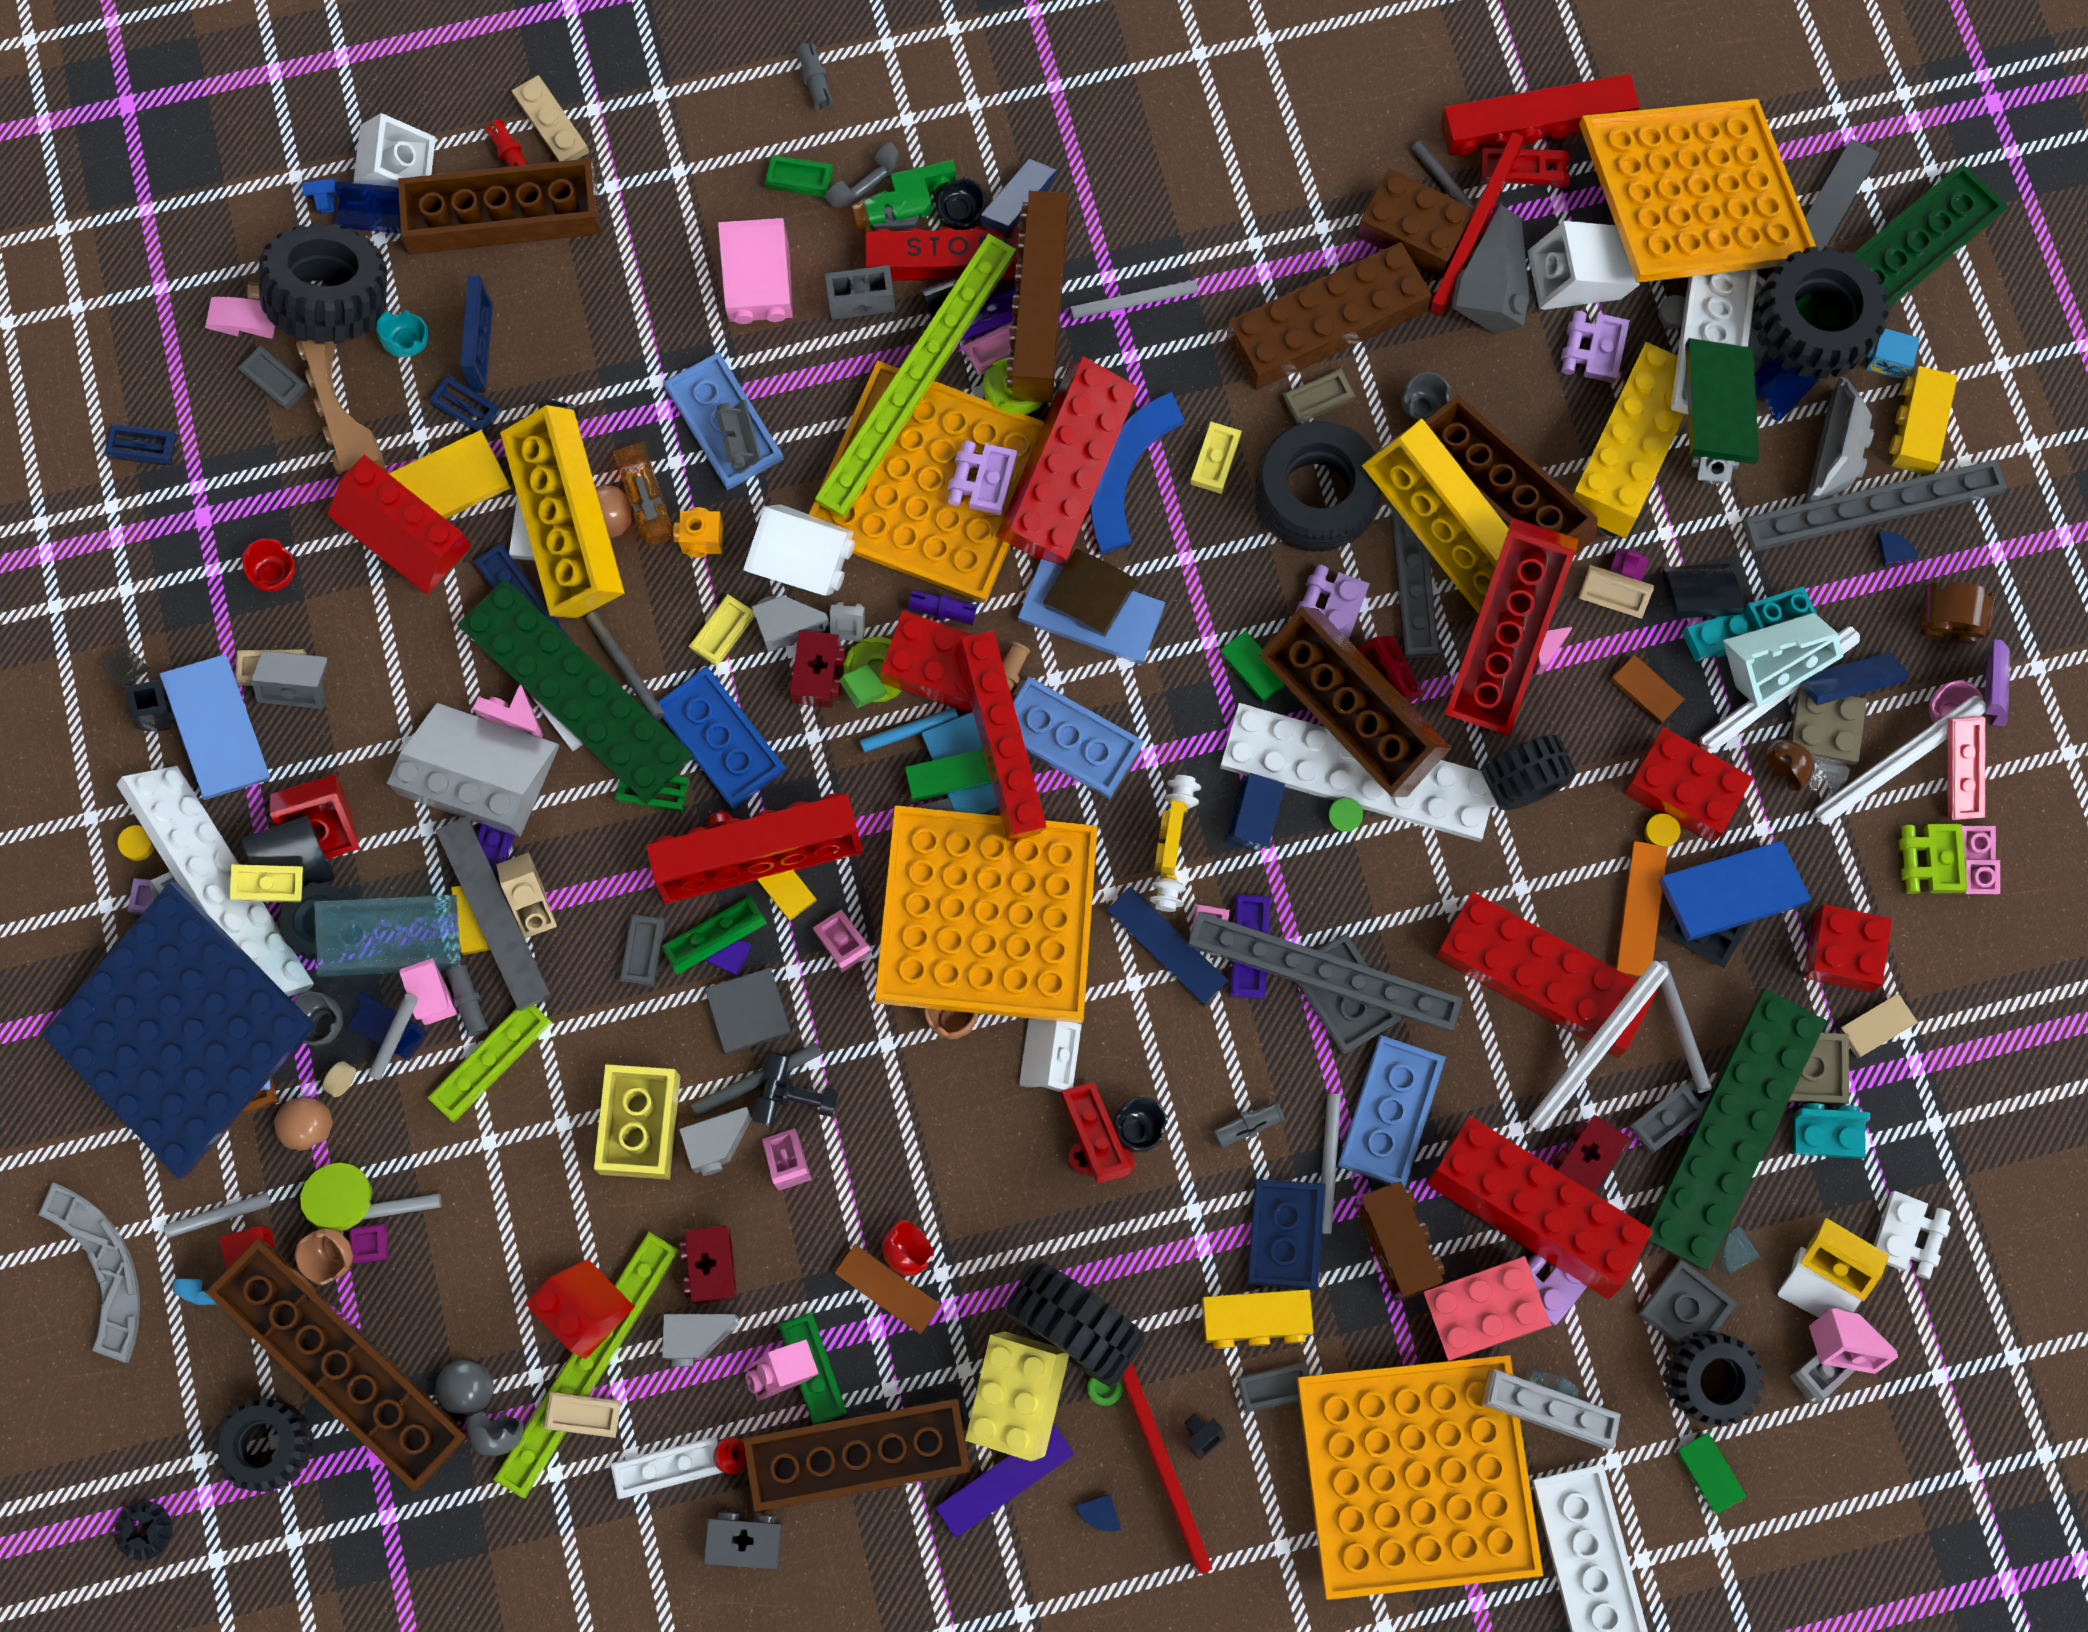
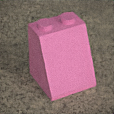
[718,218,793,324]

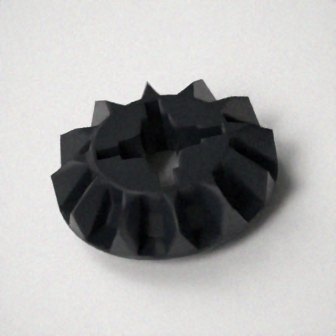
[112,1501,172,1560]

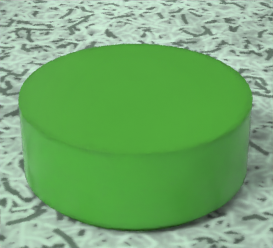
[1329,797,1363,832]
[1087,1377,1123,1406]

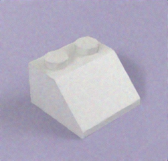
[353,113,436,195]

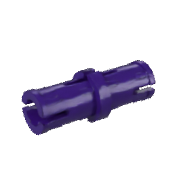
[908,589,978,625]

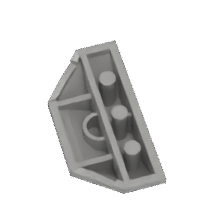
[1805,377,1874,504]

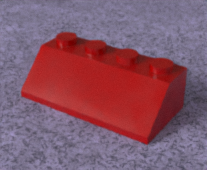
[327,454,471,595]

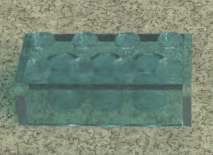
[313,895,461,977]

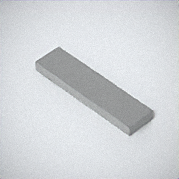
[1482,1369,1621,1450]

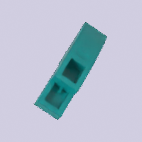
[1681,586,1818,662]

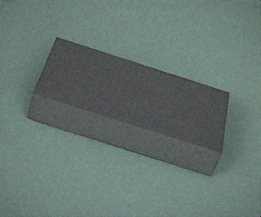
[238,345,309,411]
[619,914,666,988]
[1236,1362,1309,1414]

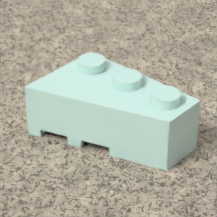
[1723,613,1843,708]

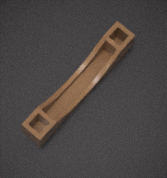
[296,339,387,475]

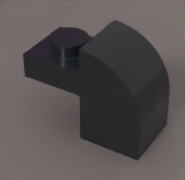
[125,680,176,731]

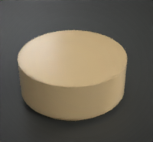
[323,1061,356,1097]

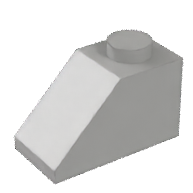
[752,595,830,653]
[680,1107,752,1176]
[662,1314,739,1367]

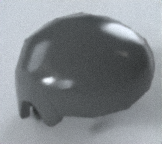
[1401,371,1450,423]
[293,991,343,1047]
[434,1360,494,1416]
[465,1411,524,1456]

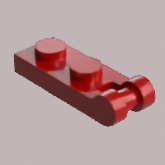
[1480,148,1570,188]

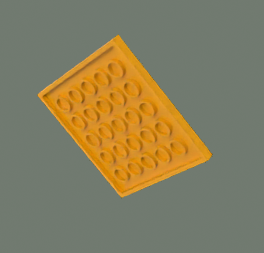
[1579,99,1816,283]
[809,360,1044,604]
[875,806,1098,1023]
[1296,1355,1543,1600]

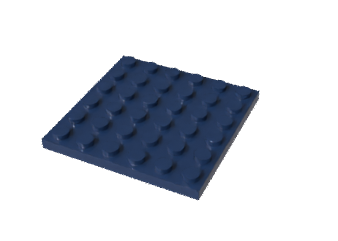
[41,882,316,1179]

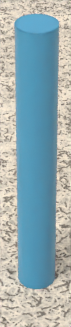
[860,707,958,753]

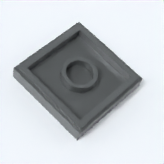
[705,967,792,1055]
[1637,1258,1738,1347]

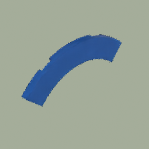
[1091,392,1184,555]

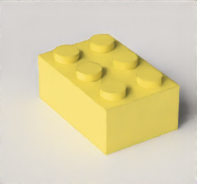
[594,1064,680,1180]
[965,1331,1069,1461]

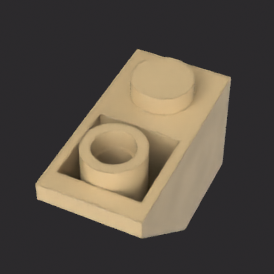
[496,852,557,939]

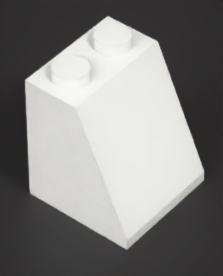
[1528,221,1640,310]
[743,504,855,596]

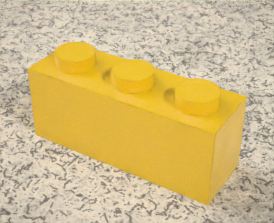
[1889,366,1958,475]
[1201,1290,1314,1349]

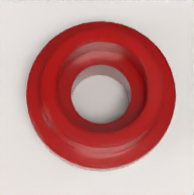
[713,1437,747,1474]

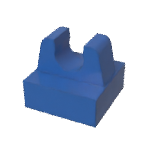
[302,179,344,213]

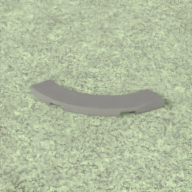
[38,1182,140,1363]

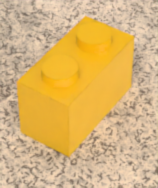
[1800,1218,1890,1301]

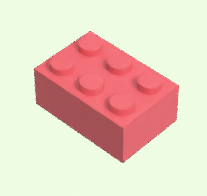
[1424,1256,1552,1361]

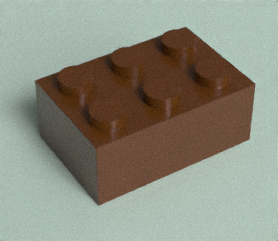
[1356,168,1476,279]
[1354,1181,1445,1303]

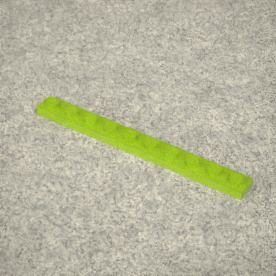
[815,233,1016,519]

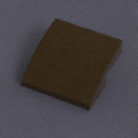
[1043,549,1138,637]

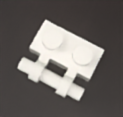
[1873,1191,1951,1279]

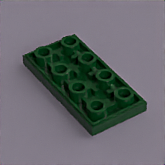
[1685,338,1759,464]

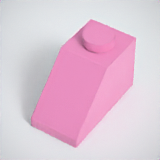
[1809,1308,1898,1374]

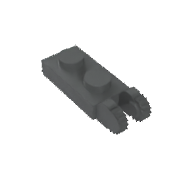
[1628,1072,1712,1155]

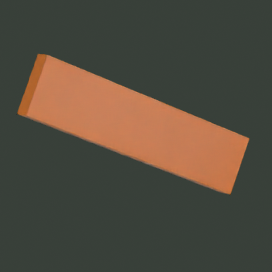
[1615,841,1668,979]

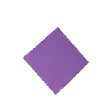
[1985,639,2010,726]

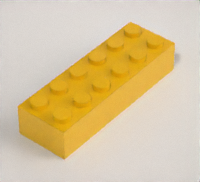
[1573,342,1685,539]
[500,405,625,619]
[1362,419,1509,614]

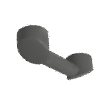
[825,143,900,208]

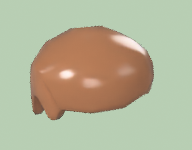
[595,485,632,539]
[924,1008,978,1040]
[273,1097,333,1151]
[294,1228,353,1285]

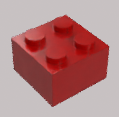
[1803,904,1892,993]

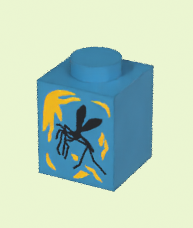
[1866,329,1920,380]

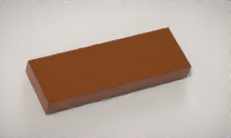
[835,1244,941,1335]

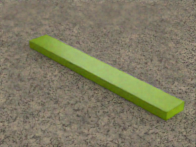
[493,1231,679,1499]

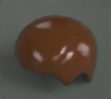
[1764,740,1815,791]

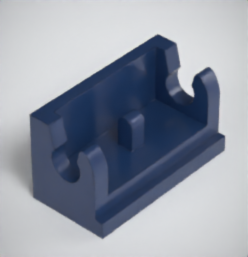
[1225,773,1285,851]

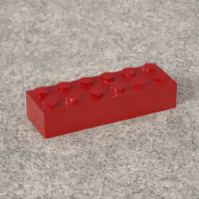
[996,356,1139,564]
[1445,518,1578,736]
[646,793,863,904]
[1435,891,1657,1058]
[1426,1116,1653,1300]

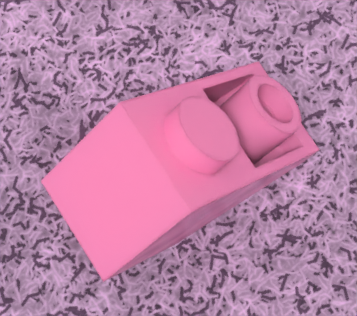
[746,1339,819,1401]

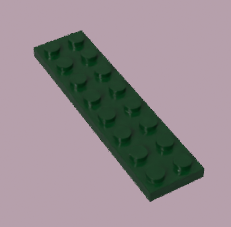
[1795,163,2008,332]
[457,579,694,805]
[1647,988,1827,1271]

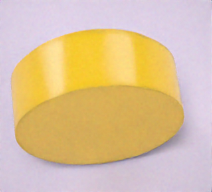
[1644,814,1681,848]
[118,825,155,861]

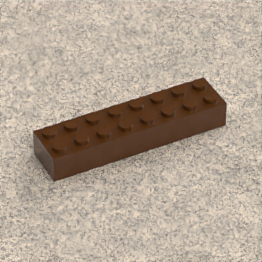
[205,1239,468,1492]

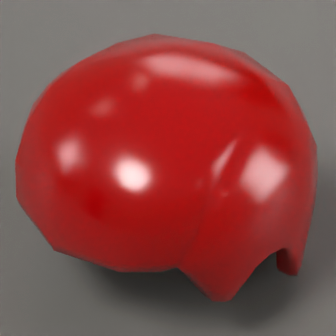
[242,539,296,592]
[882,1220,935,1276]

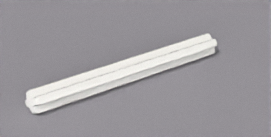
[1699,626,1860,753]
[1814,695,1986,825]
[1529,961,1669,1132]

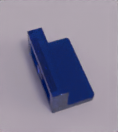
[334,182,401,234]
[1755,358,1818,421]
[348,992,428,1062]

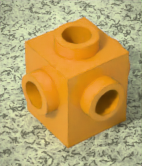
[673,507,724,558]

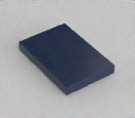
[460,275,493,393]
[1247,1179,1326,1291]

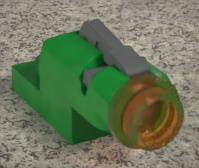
[852,160,956,231]

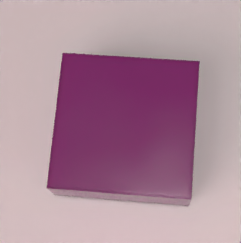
[349,1224,389,1265]

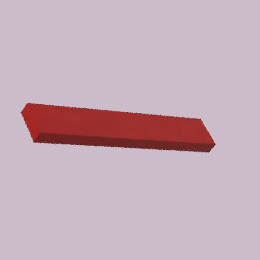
[1430,132,1523,316]
[1121,1363,1213,1574]

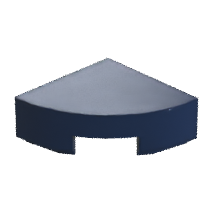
[1876,531,1919,566]
[1076,1494,1121,1531]

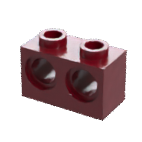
[1357,636,1424,703]

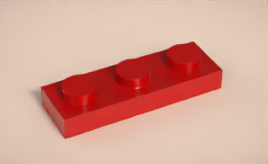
[1061,1082,1131,1184]

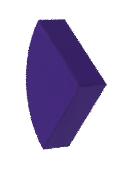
[705,941,752,976]

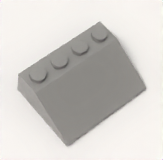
[387,703,559,837]

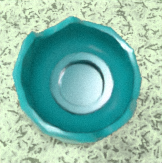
[376,310,429,358]

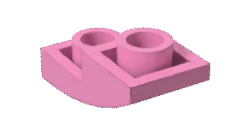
[205,297,275,339]
[1962,826,2000,894]

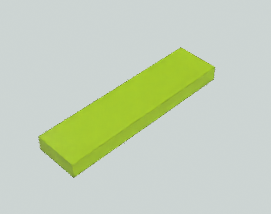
[427,1005,552,1123]

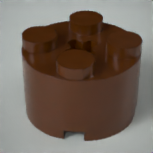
[1920,582,1995,644]

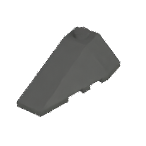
[1451,204,1529,334]

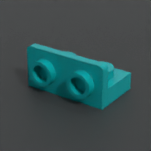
[1792,1103,1870,1159]

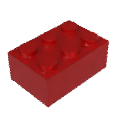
[879,610,998,713]
[1624,727,1754,844]

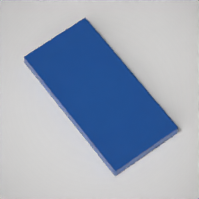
[657,666,787,810]
[1659,841,1811,941]

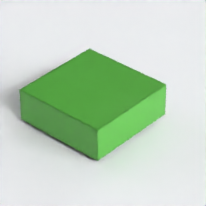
[839,664,887,708]

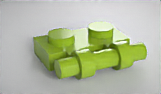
[1898,824,1967,894]

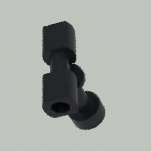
[752,1051,839,1125]

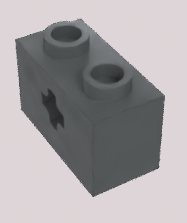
[825,265,896,320]
[704,1512,784,1569]

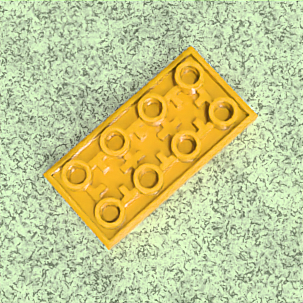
[389,430,511,519]

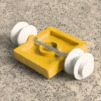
[1150,775,1201,912]

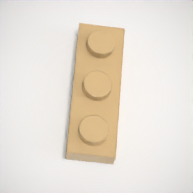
[512,75,589,162]

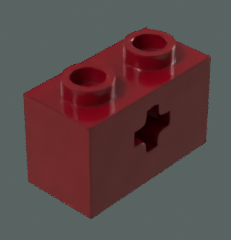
[790,630,846,708]
[1552,1114,1630,1194]
[680,1225,738,1305]

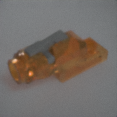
[613,441,673,545]

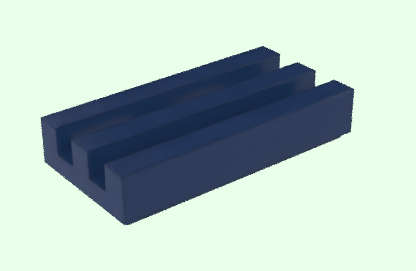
[428,375,502,435]
[104,424,178,466]

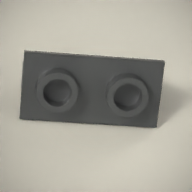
[715,400,761,474]

